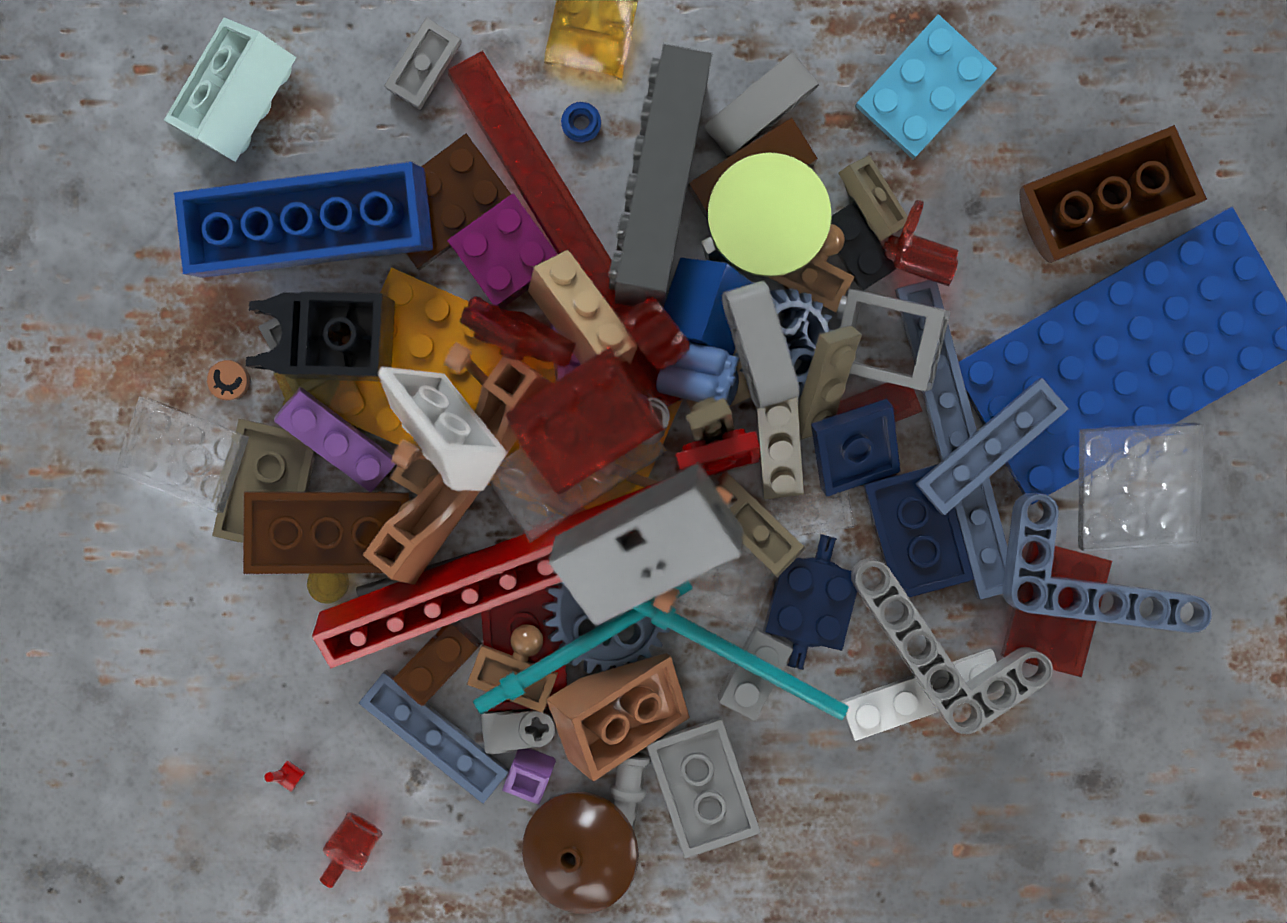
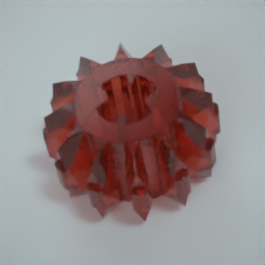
[623,297,690,370]

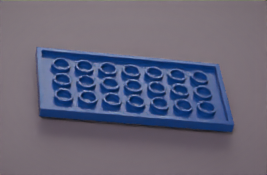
[958,206,1287,505]

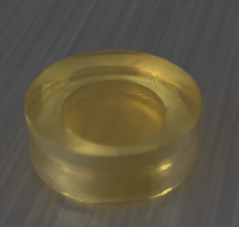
[307,573,349,604]

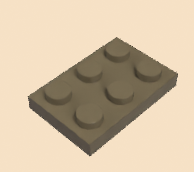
[212,419,316,543]

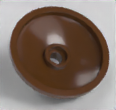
[522,792,639,914]

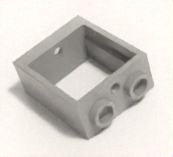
[837,289,951,391]

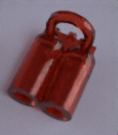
[883,200,958,286]

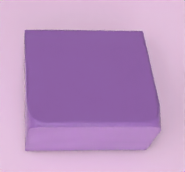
[502,748,556,805]

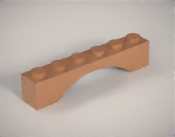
[363,352,555,585]

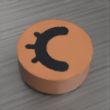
[207,360,250,401]

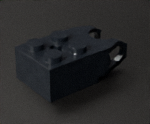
[246,291,395,382]

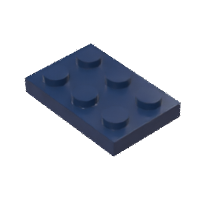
[863,463,975,598]

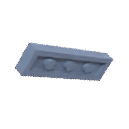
[916,378,1068,515]
[359,670,509,804]

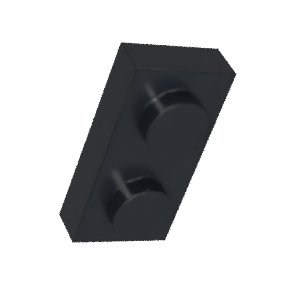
[831,201,897,291]

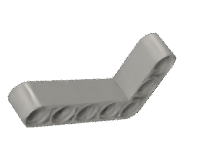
[851,558,1053,734]

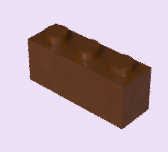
[688,118,818,220]

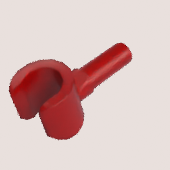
[264,760,306,792]

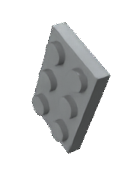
[647,717,761,859]

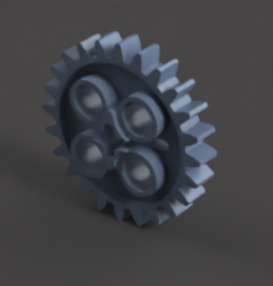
[542,582,670,673]

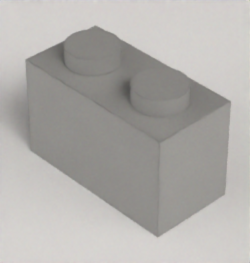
[717,625,793,721]

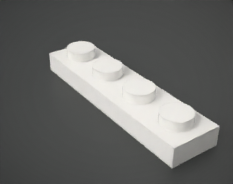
[840,649,1005,741]

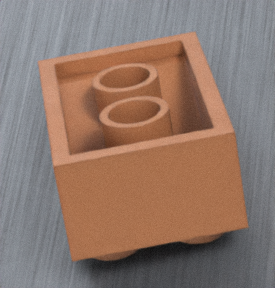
[546,653,690,782]

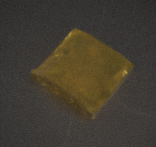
[544,0,639,80]

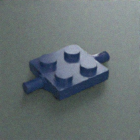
[763,534,857,670]

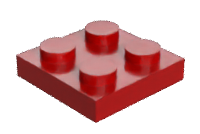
[675,429,760,477]

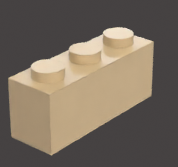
[528,250,638,385]

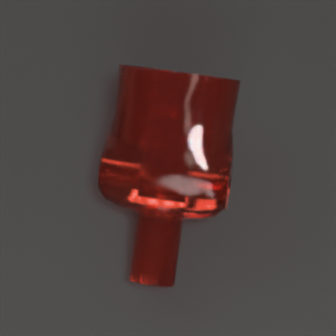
[320,812,383,888]

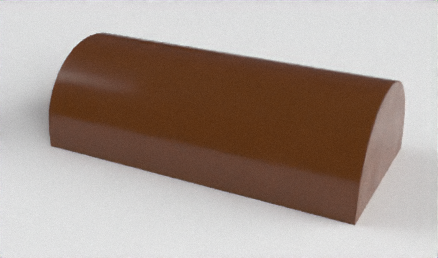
[1019,125,1207,263]

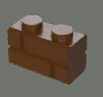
[393,621,482,707]

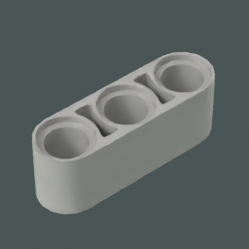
[704,53,819,157]
[722,281,799,409]

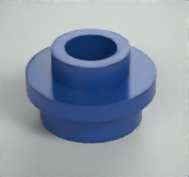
[561,102,601,143]

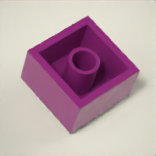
[447,193,558,311]

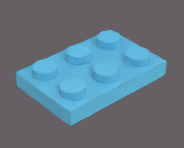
[855,14,997,160]

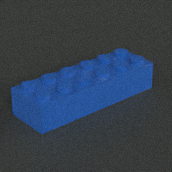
[174,162,433,278]

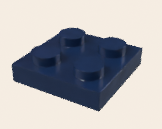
[811,399,901,497]

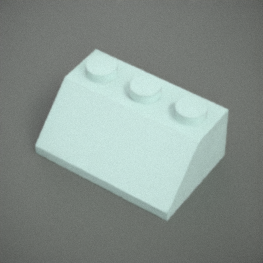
[164,17,297,162]

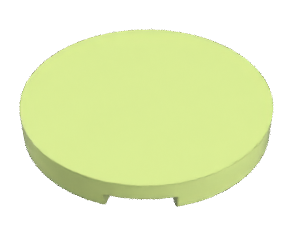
[708,153,831,277]

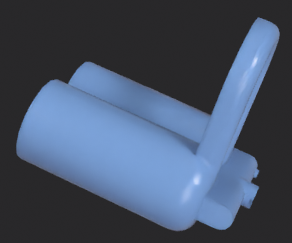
[656,338,739,406]

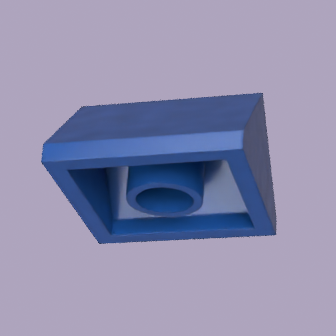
[654,257,753,356]

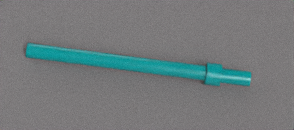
[473,581,693,715]
[633,599,849,721]

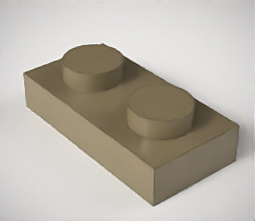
[838,155,912,241]

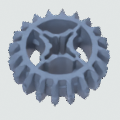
[734,288,833,397]

